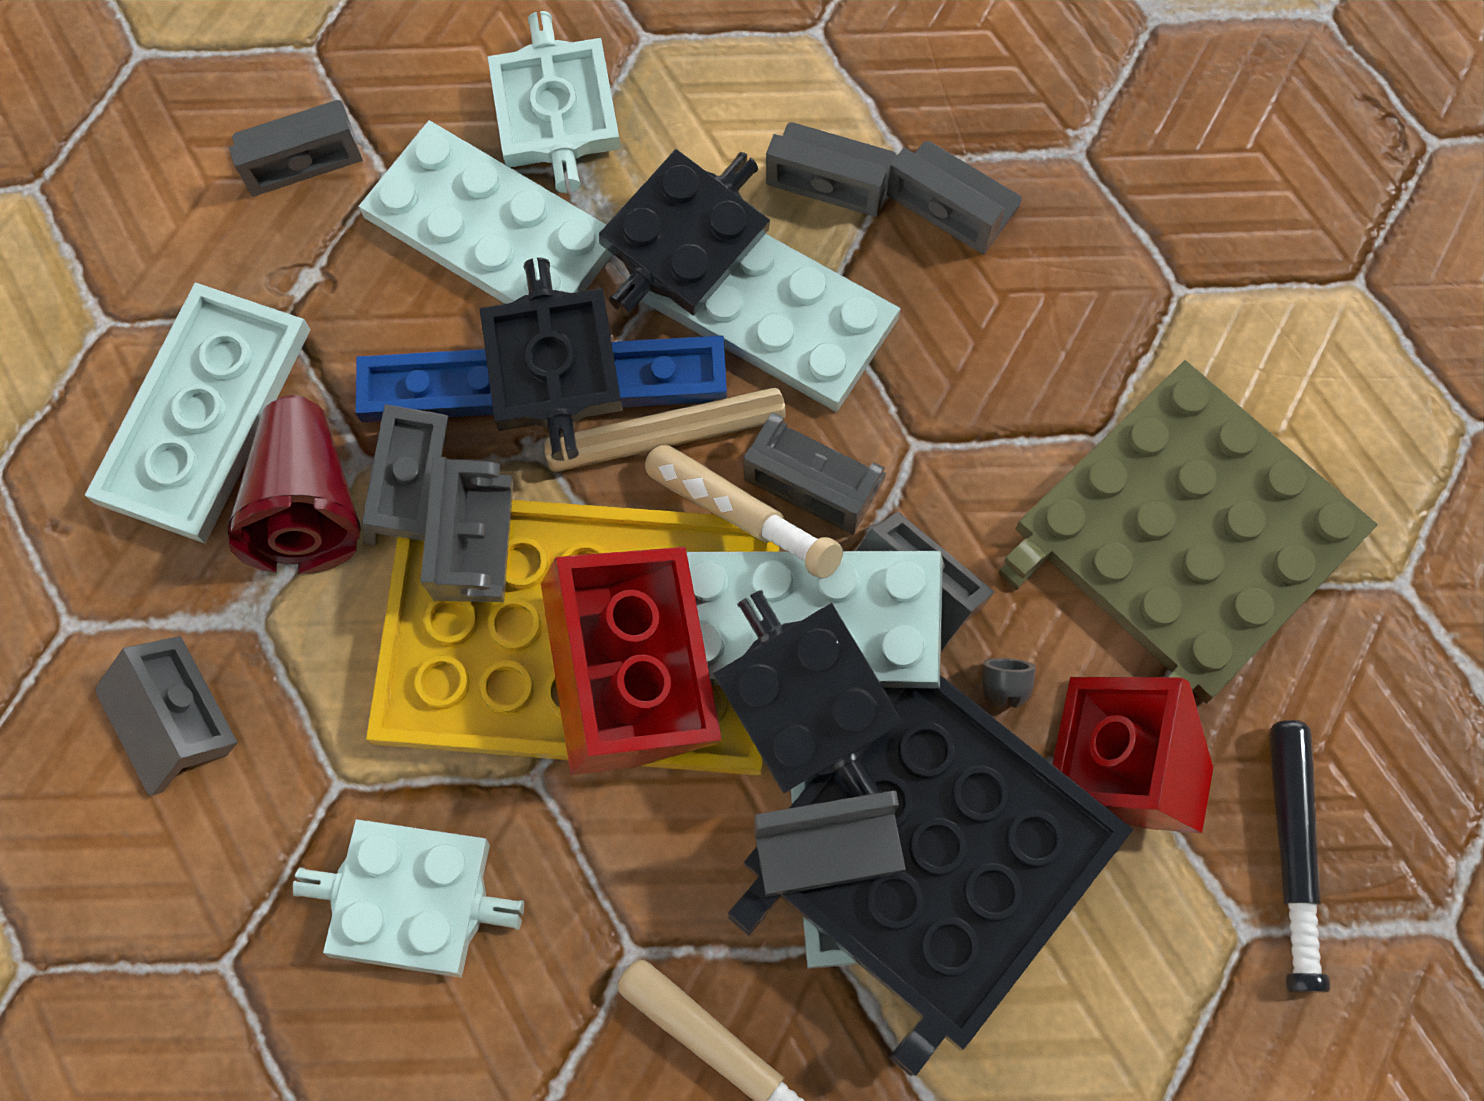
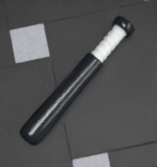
[1269,720,1330,993]

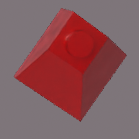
[1052,677,1214,834]

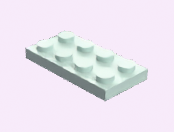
[359,120,613,304]
[641,234,901,413]
[85,282,311,544]
[687,551,943,688]

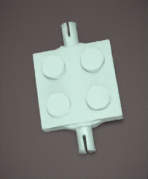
[487,11,621,193]
[293,819,524,978]

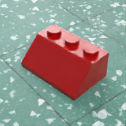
[541,547,722,775]

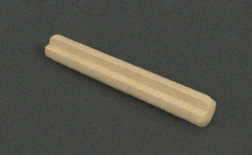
[544,388,786,472]

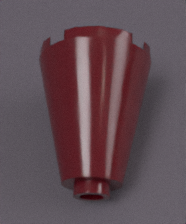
[227,395,361,574]

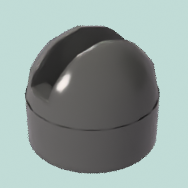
[982,658,1036,708]

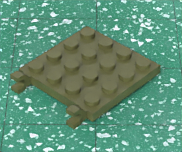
[998,360,1378,704]

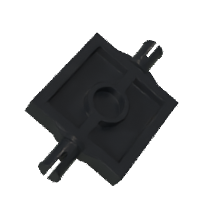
[599,149,770,316]
[479,257,623,461]
[713,590,904,798]

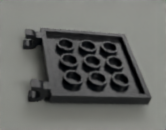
[728,675,1133,1076]

